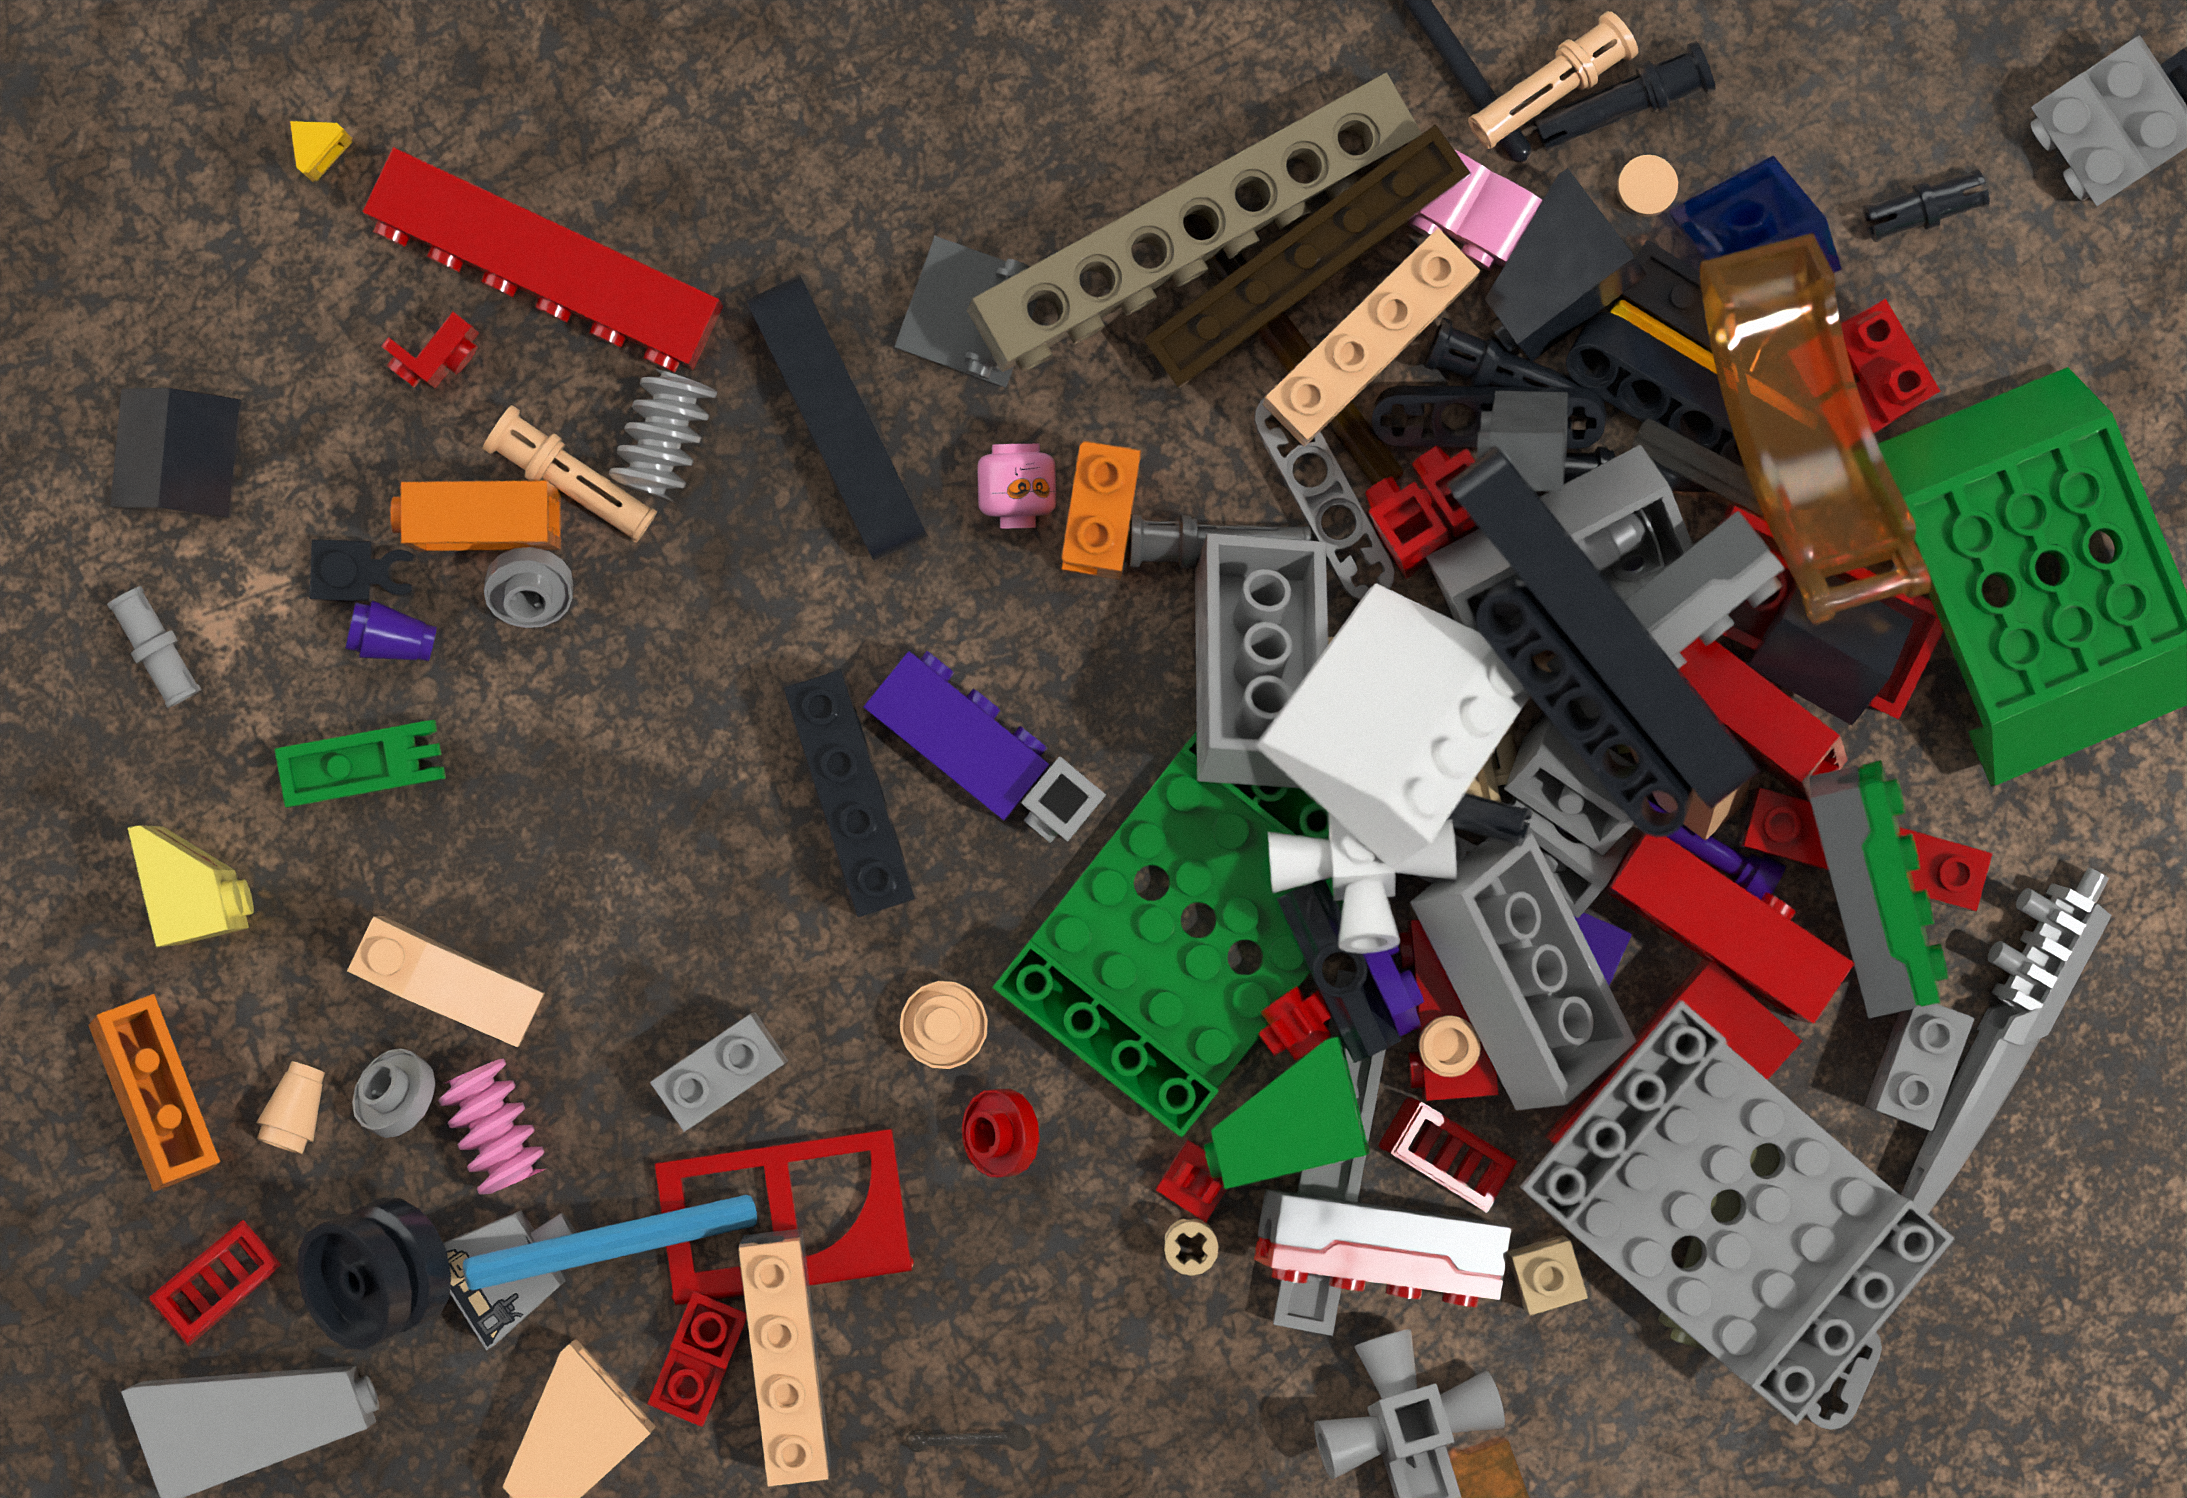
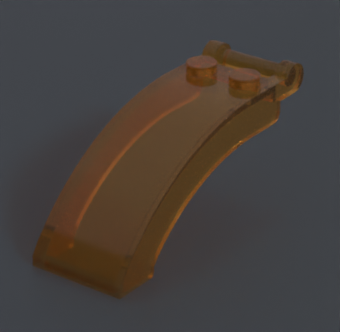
[1699,233,1931,624]

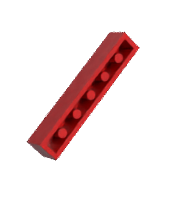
[362,147,724,373]

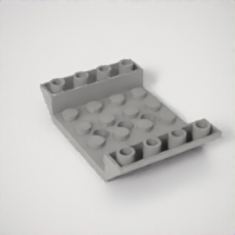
[1520,1000,1955,1425]

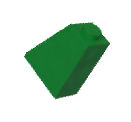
[1204,1036,1370,1189]

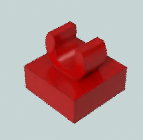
[1155,1138,1227,1223]

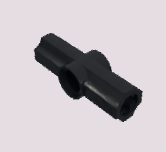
[1276,879,1402,1063]

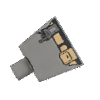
[443,1210,577,1350]

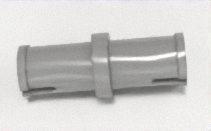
[107,586,202,708]

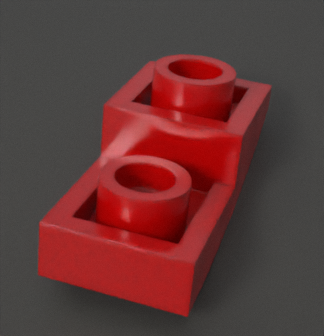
[647,1291,747,1427]

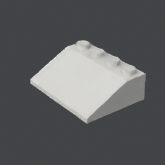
[1256,583,1531,869]

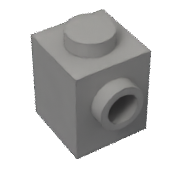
[1021,756,1106,843]

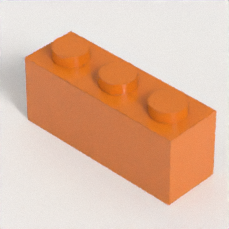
[88,994,220,1192]

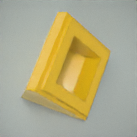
[290,121,353,182]

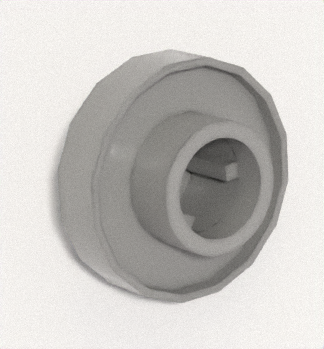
[484,547,573,628]
[352,1048,435,1138]

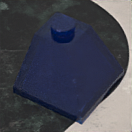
[1669,155,1842,297]

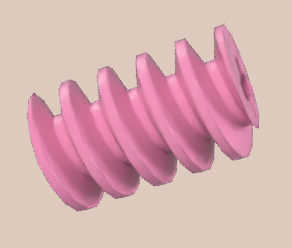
[438,1058,546,1194]

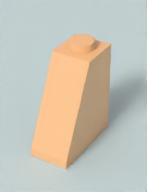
[503,1338,656,1498]

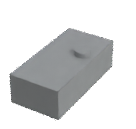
[1195,533,1328,788]
[1410,833,1636,1111]

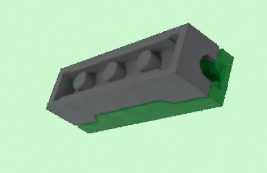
[1810,760,1949,1018]

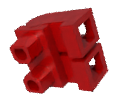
[1776,299,1941,455]
[1365,446,1480,579]

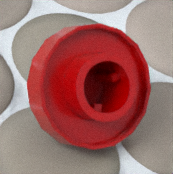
[962,1088,1040,1177]

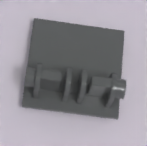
[894,236,1038,388]

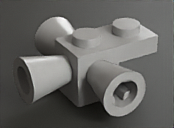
[1314,1329,1505,1498]

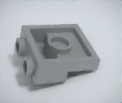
[2030,35,2187,206]

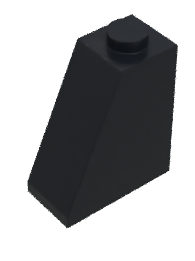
[1485,168,1647,361]

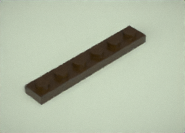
[1143,124,1471,388]

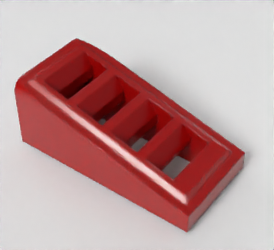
[1379,1096,1518,1213]
[149,1220,282,1347]

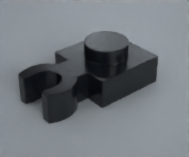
[309,539,416,602]

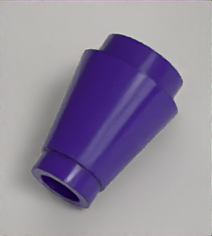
[345,600,437,662]

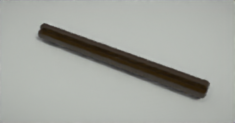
[1183,215,1403,485]

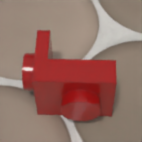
[381,312,479,389]

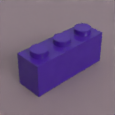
[864,651,1050,821]

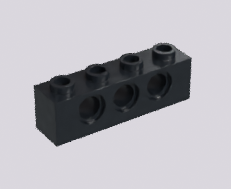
[784,669,918,918]

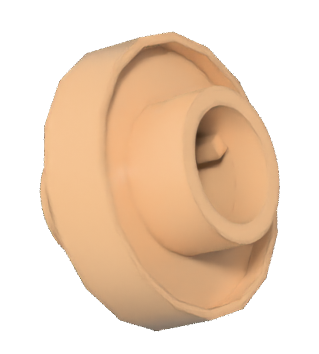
[900,981,988,1069]

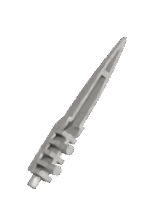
[1901,868,2112,1215]

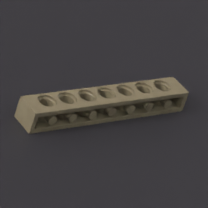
[967,72,1422,373]

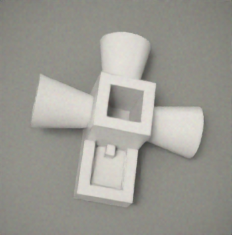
[1268,812,1456,953]

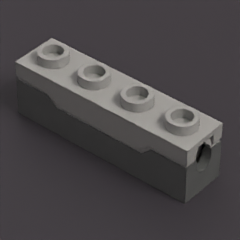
[1546,511,1786,719]

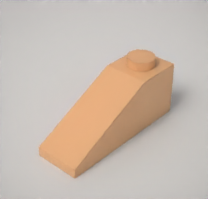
[347,916,545,1047]

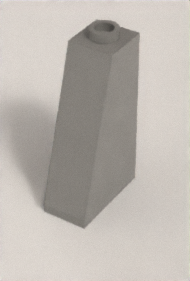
[121,1366,380,1498]

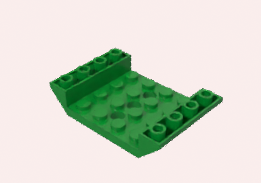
[1853,367,2187,787]
[992,730,1344,1138]

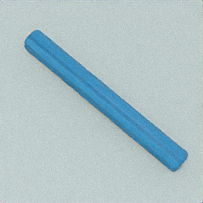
[463,1195,757,1290]

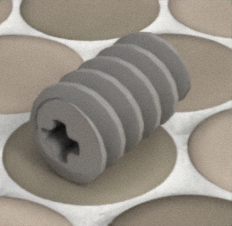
[609,369,717,503]

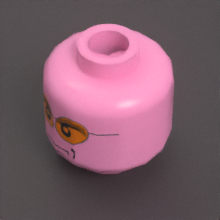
[978,443,1056,528]

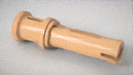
[1468,11,1638,149]
[482,405,657,543]

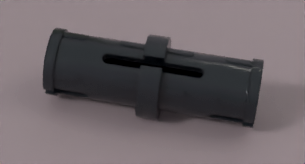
[1863,169,1990,242]

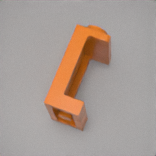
[1062,442,1141,580]

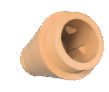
[256,1061,325,1154]

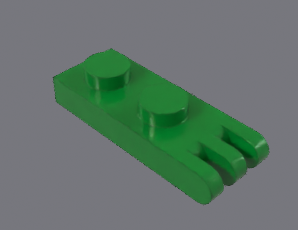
[275,720,446,808]

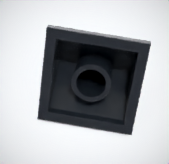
[110,388,242,518]
[1747,561,1914,726]

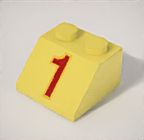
[128,825,254,947]

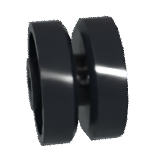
[297,1197,451,1350]

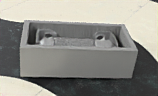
[1426,445,1693,656]

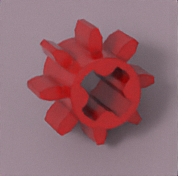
[1258,986,1332,1061]

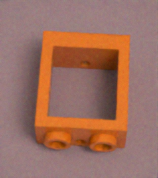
[391,481,561,551]

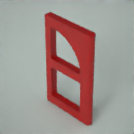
[655,1128,914,1305]

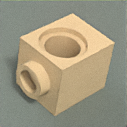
[1507,1235,1588,1316]

